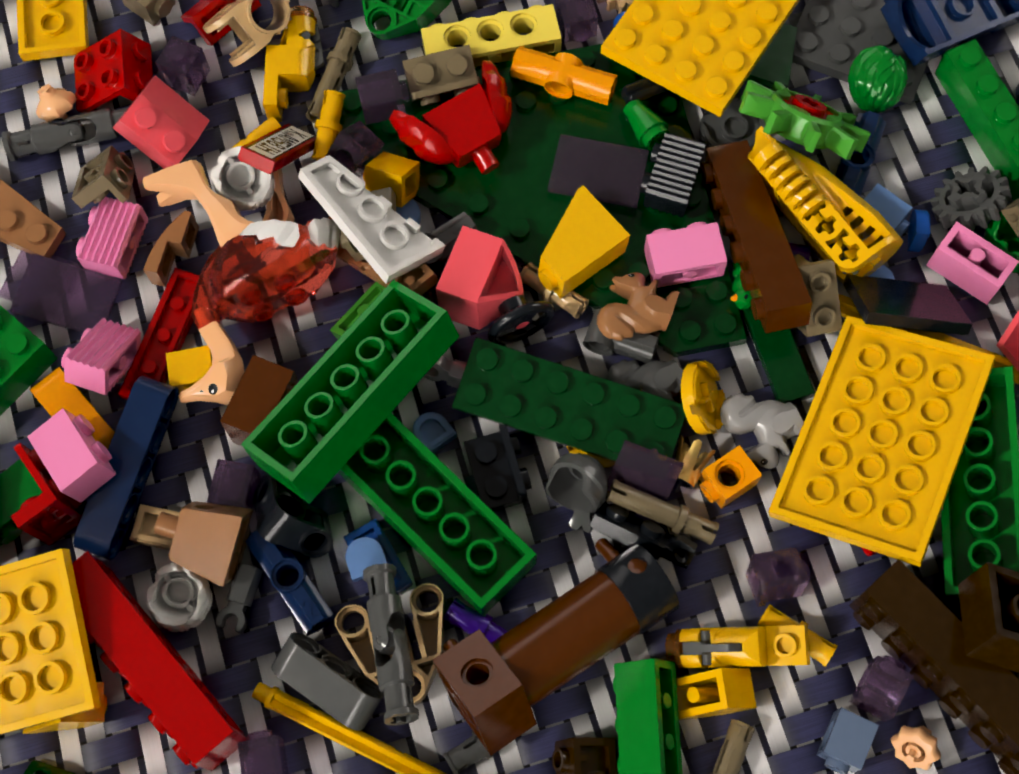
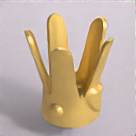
[667,435,716,493]

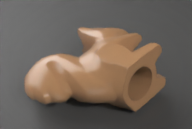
[597,272,680,341]

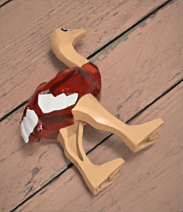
[142,160,340,405]

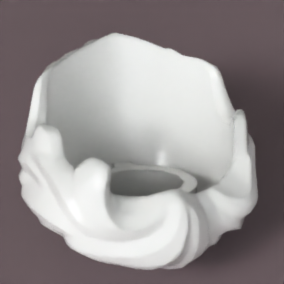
[210,146,275,211]
[146,562,213,632]

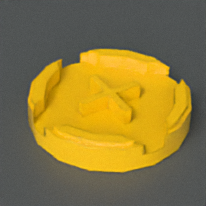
[681,360,726,435]

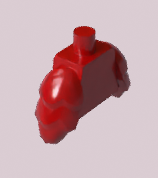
[389,60,512,175]

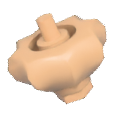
[36,84,77,122]
[891,725,941,770]

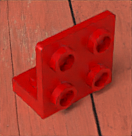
[11,442,83,545]

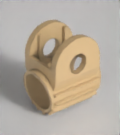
[202,0,293,67]

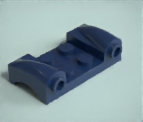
[880,0,1019,67]

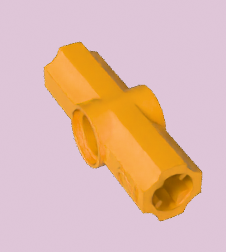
[510,46,618,106]

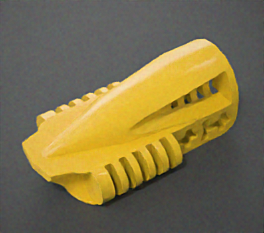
[748,126,904,284]

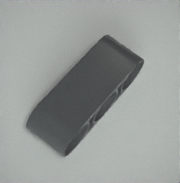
[271,632,384,731]

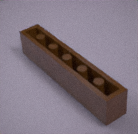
[701,140,812,334]

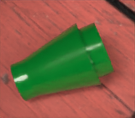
[623,99,670,151]

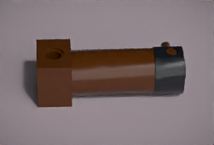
[433,538,679,756]

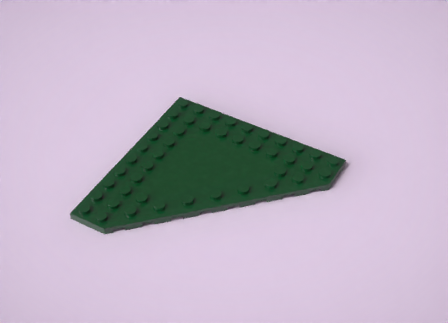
[340,44,747,357]

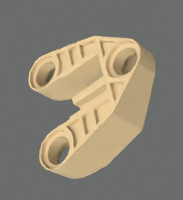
[335,583,445,705]

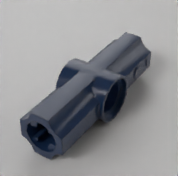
[835,111,887,196]
[245,530,335,636]

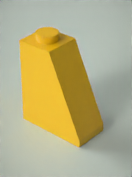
[538,185,630,299]

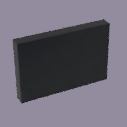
[843,274,973,335]

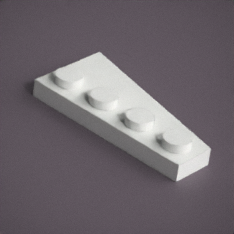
[298,155,446,284]

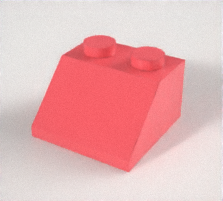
[112,75,210,169]

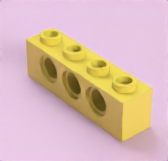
[421,4,562,67]

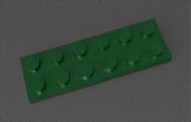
[452,337,685,479]

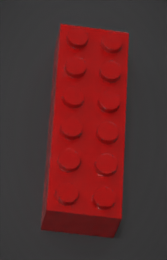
[72,551,248,771]

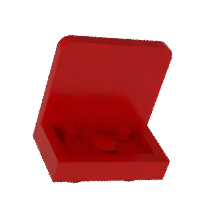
[74,28,153,113]

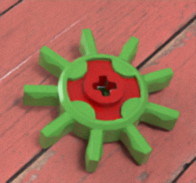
[738,80,871,160]

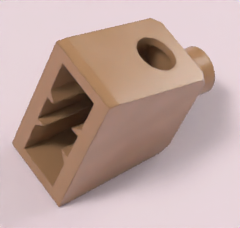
[154,501,253,587]

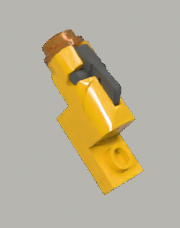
[263,6,325,122]
[665,625,810,668]

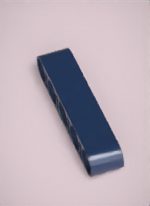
[73,376,179,560]

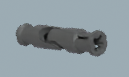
[2,107,129,162]
[363,563,419,726]

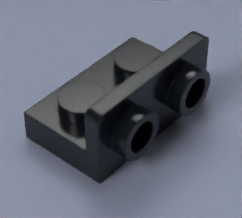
[464,424,532,512]

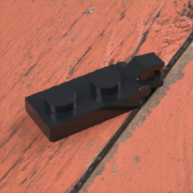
[590,502,698,569]

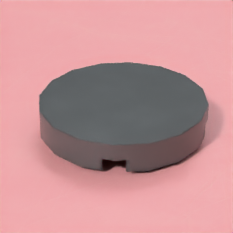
[699,97,766,150]

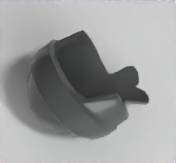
[546,453,608,533]

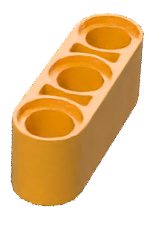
[29,367,115,450]

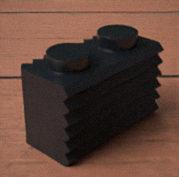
[639,132,707,218]

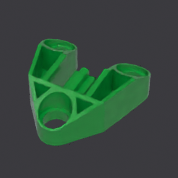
[362,0,452,40]

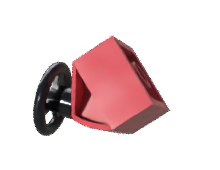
[436,225,555,345]

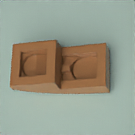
[143,211,199,287]

